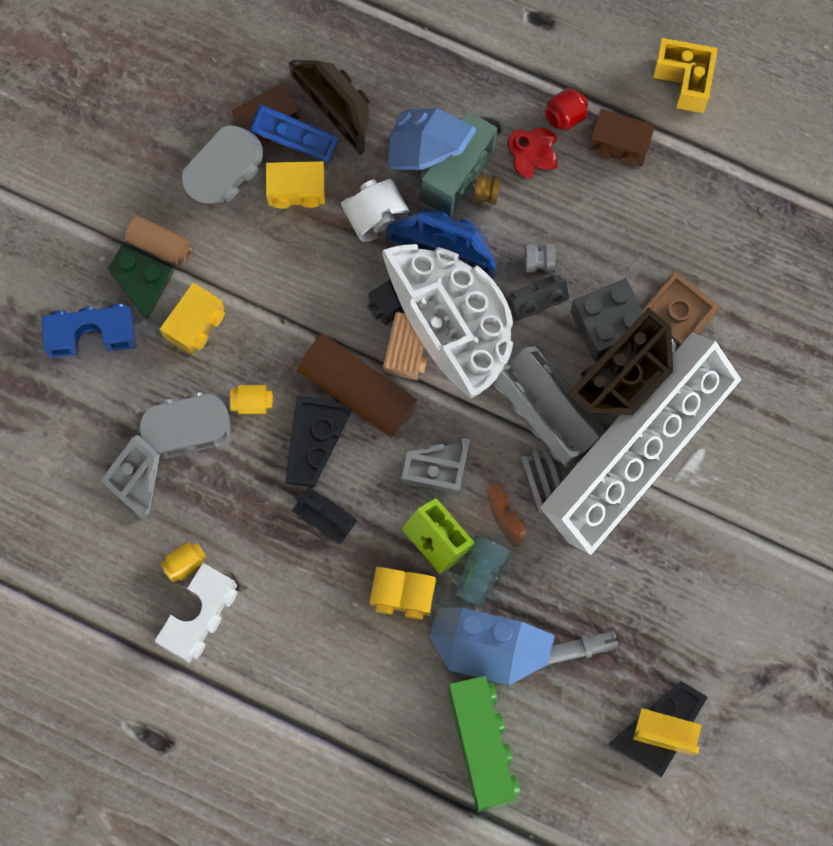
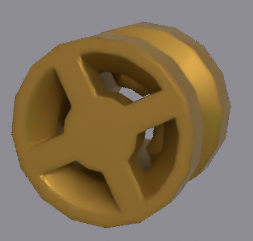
[474,174,501,205]

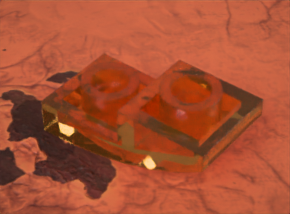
[487,484,526,547]

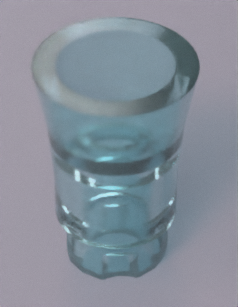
[455,535,513,607]

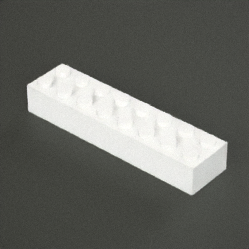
[540,333,741,555]

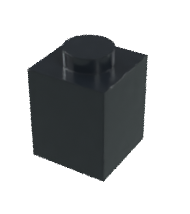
[367,279,405,325]

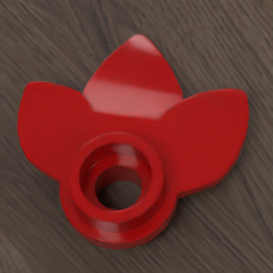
[507,128,558,180]

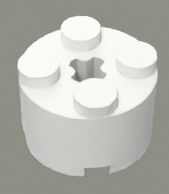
[341,179,410,242]

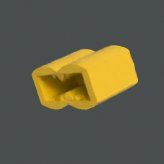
[369,567,436,620]

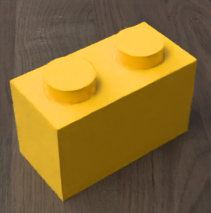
[266,161,325,209]
[160,283,225,356]

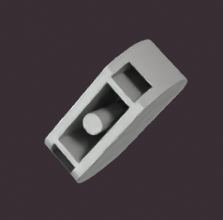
[182,126,263,204]
[140,392,231,459]

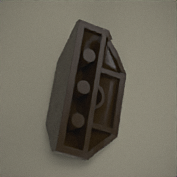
[289,60,369,155]
[568,307,673,415]

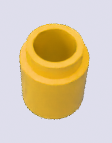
[230,385,273,414]
[160,540,207,583]

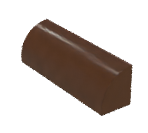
[297,333,417,437]

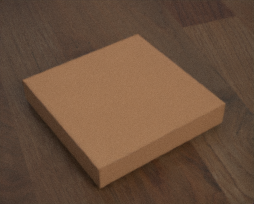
[642,272,721,348]

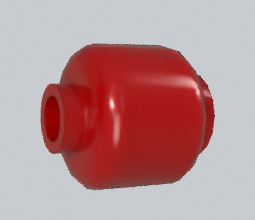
[545,88,588,131]

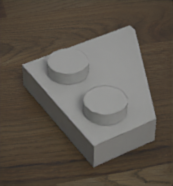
[100,435,160,519]
[401,438,470,495]

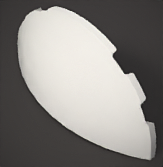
[382,244,513,398]

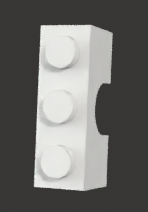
[155,563,238,663]

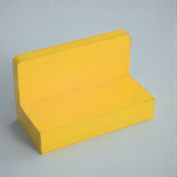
[633,708,702,756]

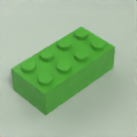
[448,676,520,812]

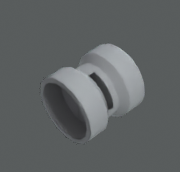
[525,243,556,273]

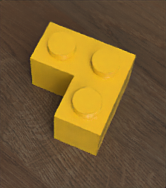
[653,38,718,114]

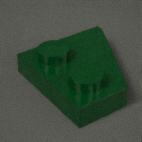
[108,245,174,319]

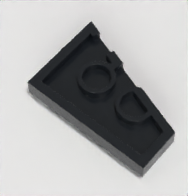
[285,395,353,488]
[607,681,708,778]

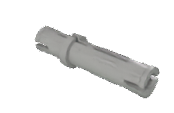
[548,630,619,665]

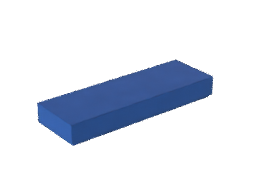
[249,104,339,164]

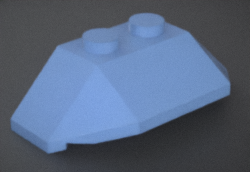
[387,108,476,170]
[430,607,555,686]

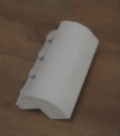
[493,346,606,468]

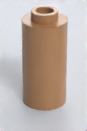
[125,215,192,266]

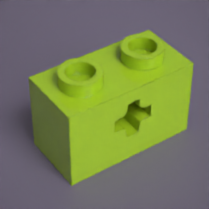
[402,498,475,574]

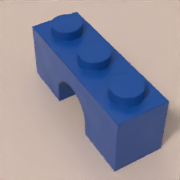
[41,304,136,358]

